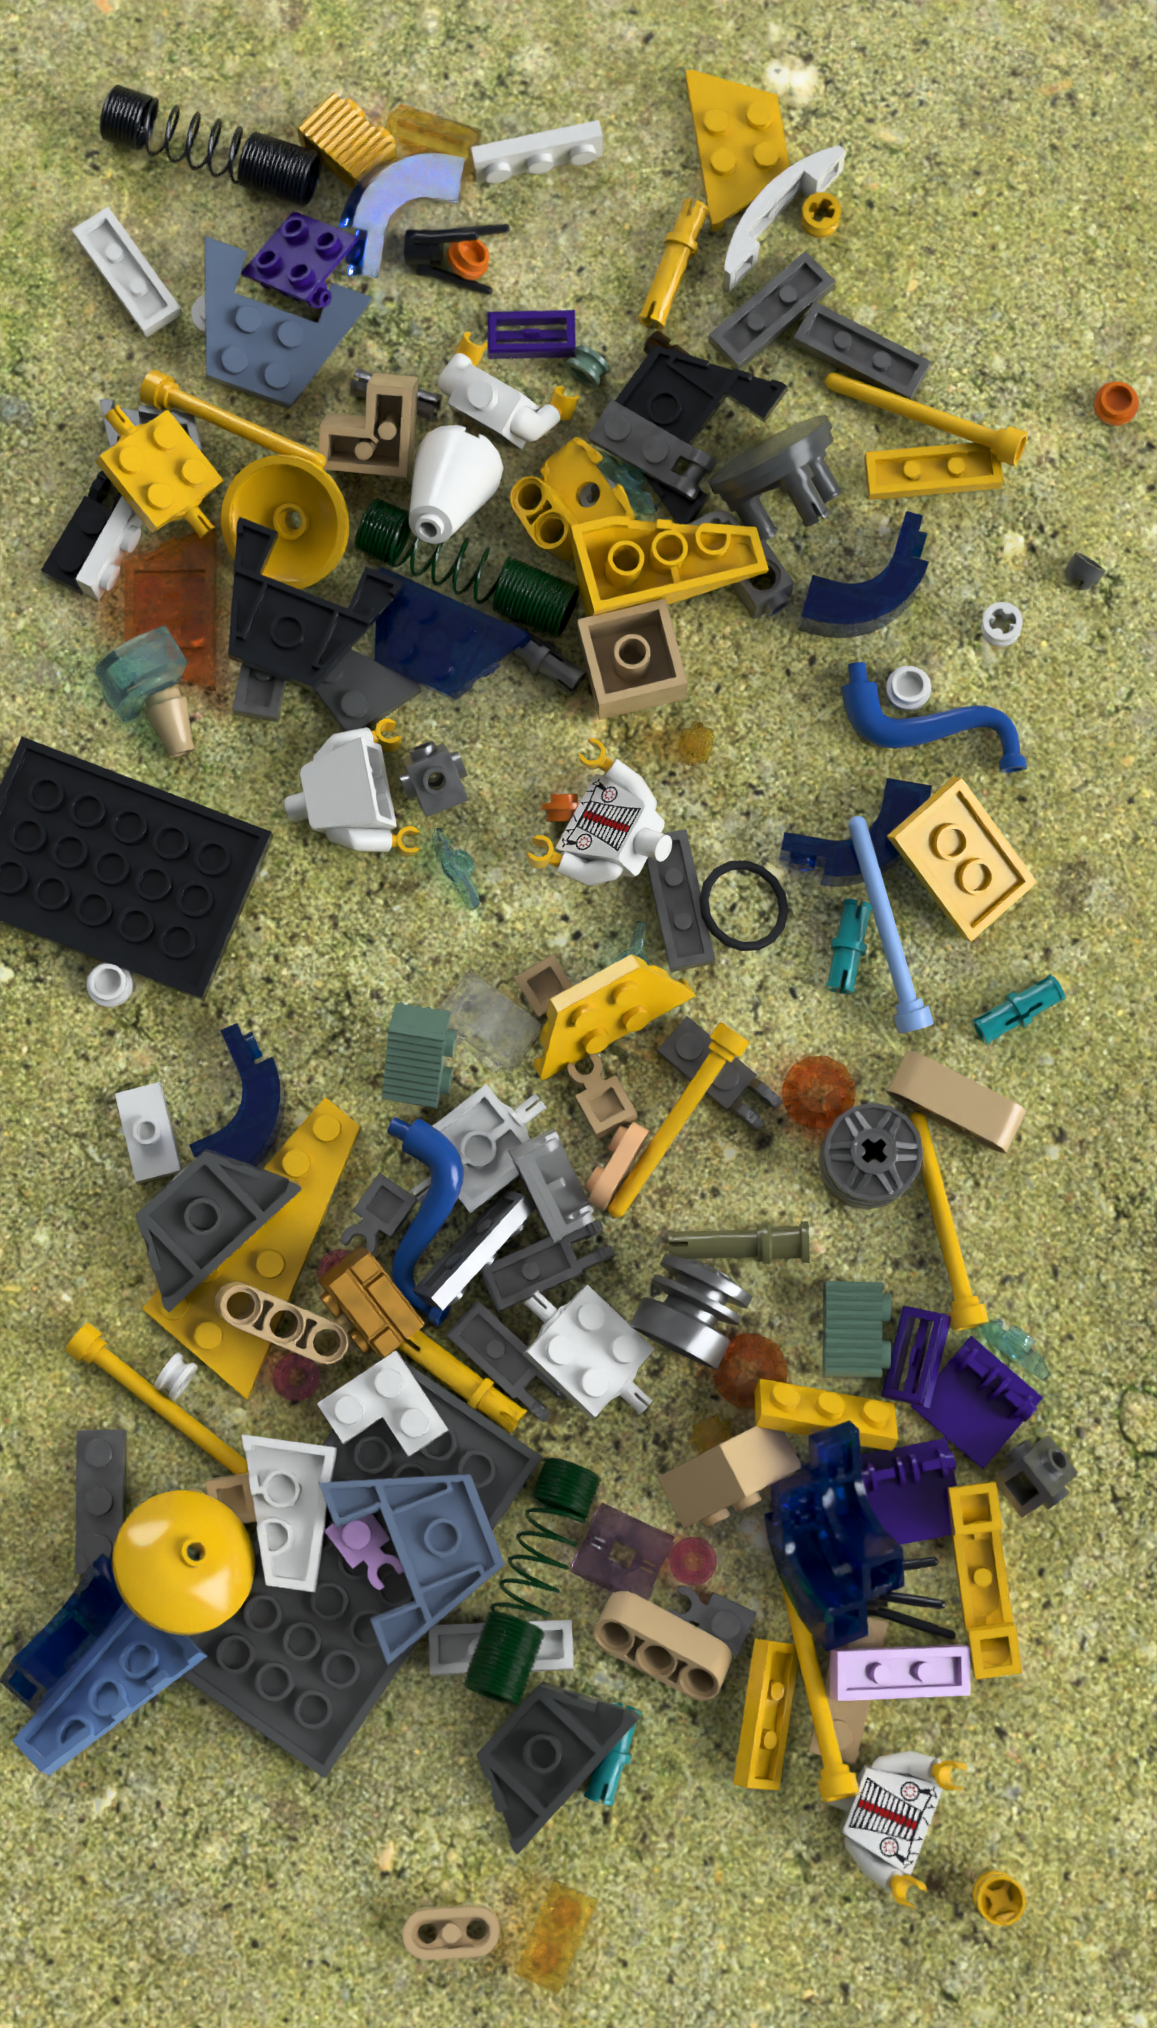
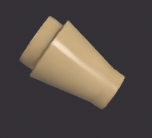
[144,688,195,758]

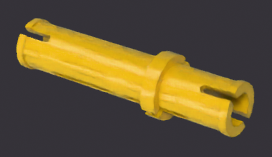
[638,198,710,330]
[398,1330,528,1434]

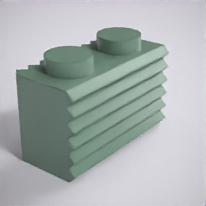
[382,1002,458,1109]
[822,1281,891,1379]

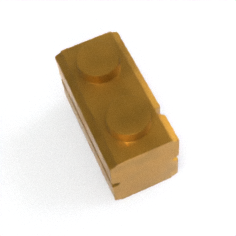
[318,1246,425,1359]

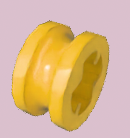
[801,192,841,238]

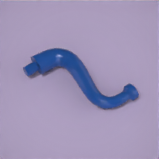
[841,662,1027,773]
[387,1117,464,1327]

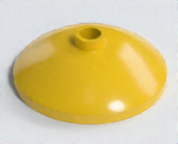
[221,454,349,589]
[112,1490,255,1635]

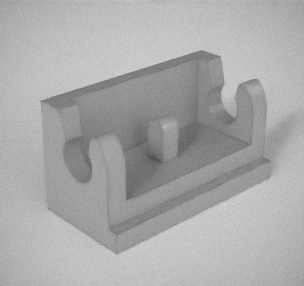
[508,1128,594,1242]

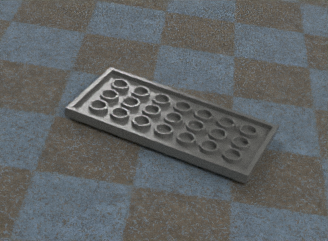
[182,1352,543,1778]

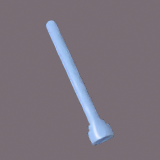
[848,816,934,1033]

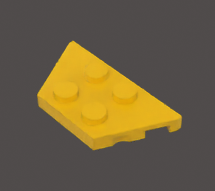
[685,69,790,232]
[533,954,695,1081]

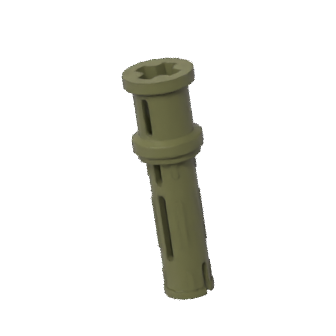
[668,1221,810,1264]

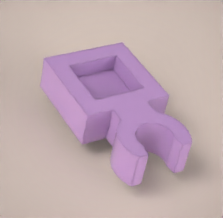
[324,1514,404,1590]

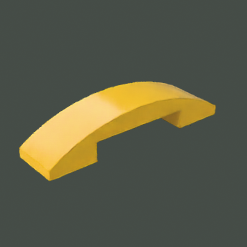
[948,1481,1023,1680]

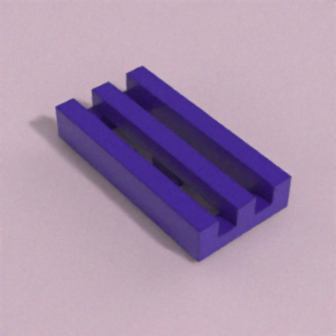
[487,310,576,359]
[881,1305,951,1409]

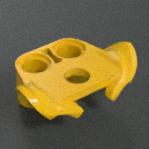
[510,437,635,561]

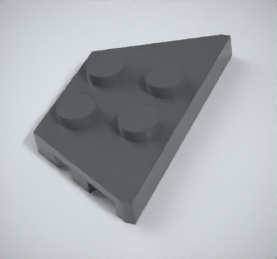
[136,1148,302,1312]
[476,1681,641,1855]

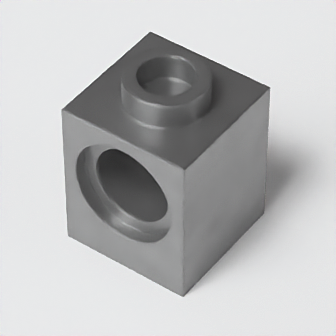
[730,539,794,620]

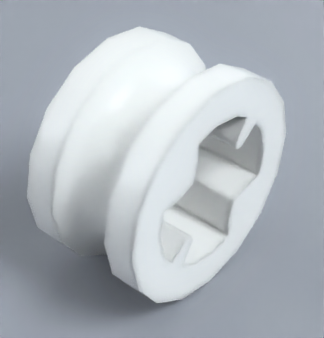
[981,602,1023,647]
[154,1353,198,1401]

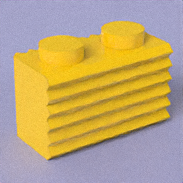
[297,92,398,199]

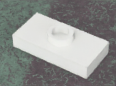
[115,1082,182,1184]

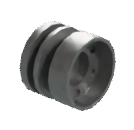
[818,1103,923,1210]
[629,1253,752,1370]

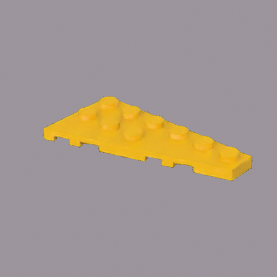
[142,1097,362,1400]

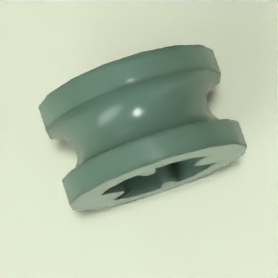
[565,345,610,388]

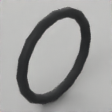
[699,860,788,951]

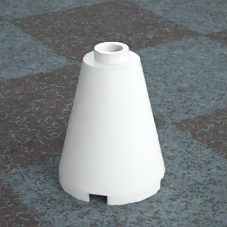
[409,425,503,544]

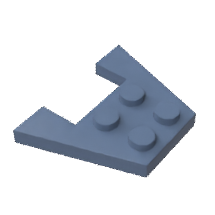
[204,236,373,409]
[318,1474,505,1665]

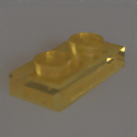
[386,103,482,160]
[514,1879,598,1994]

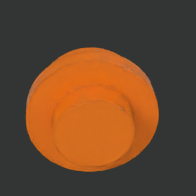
[446,239,489,280]
[1093,381,1139,426]
[542,794,579,822]

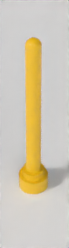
[140,369,326,469]
[825,373,1028,466]
[608,1022,750,1218]
[908,1111,989,1332]
[65,1322,249,1474]
[780,1569,860,1802]

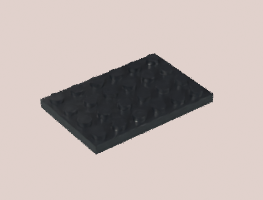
[0,737,274,1001]

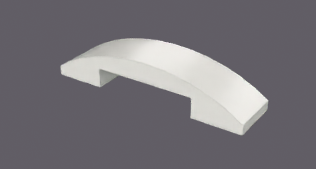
[722,145,846,293]

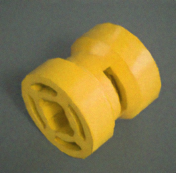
[971,1870,1026,1926]

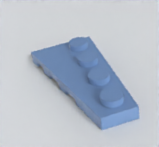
[12,1607,207,1775]

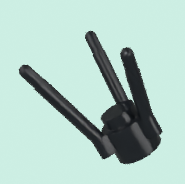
[404,224,510,295]
[849,1557,956,1640]

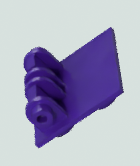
[241,211,359,309]
[910,1336,1043,1469]
[854,1438,957,1550]

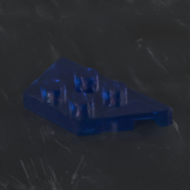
[374,566,531,701]

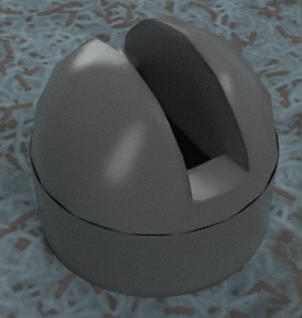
[1065,552,1105,590]

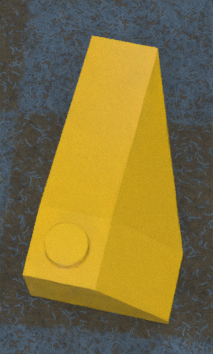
[570,515,769,617]

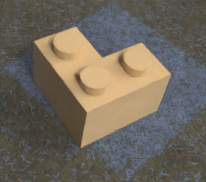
[319,373,418,478]
[658,1426,803,1529]

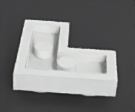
[317,1351,449,1457]

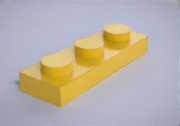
[864,442,1003,500]
[754,1378,898,1451]
[733,1638,798,1791]

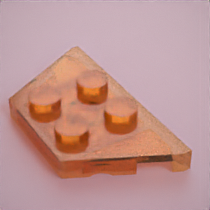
[124,520,217,691]

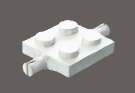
[411,1084,547,1215]
[522,1284,655,1419]

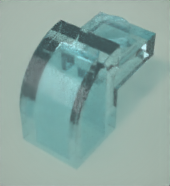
[94,625,188,723]

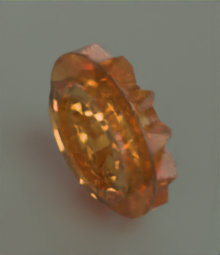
[782,1055,855,1129]
[713,1334,787,1409]

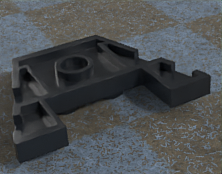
[615,345,788,524]
[228,517,403,692]

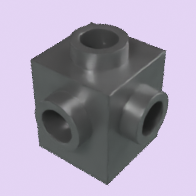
[399,741,468,817]
[992,1435,1078,1518]

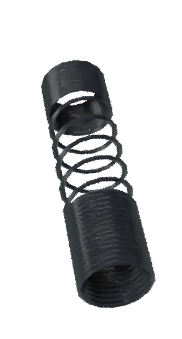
[99,85,322,207]

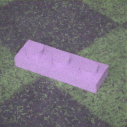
[830,1644,970,1701]

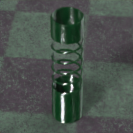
[354,498,580,639]
[462,1457,601,1706]

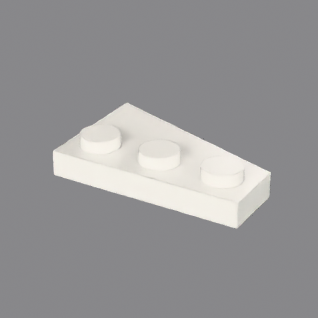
[241,1434,337,1592]

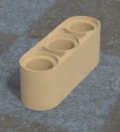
[886,1051,1027,1154]
[215,1281,349,1364]
[593,1591,732,1701]

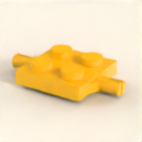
[96,405,224,539]

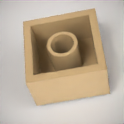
[577,599,688,720]

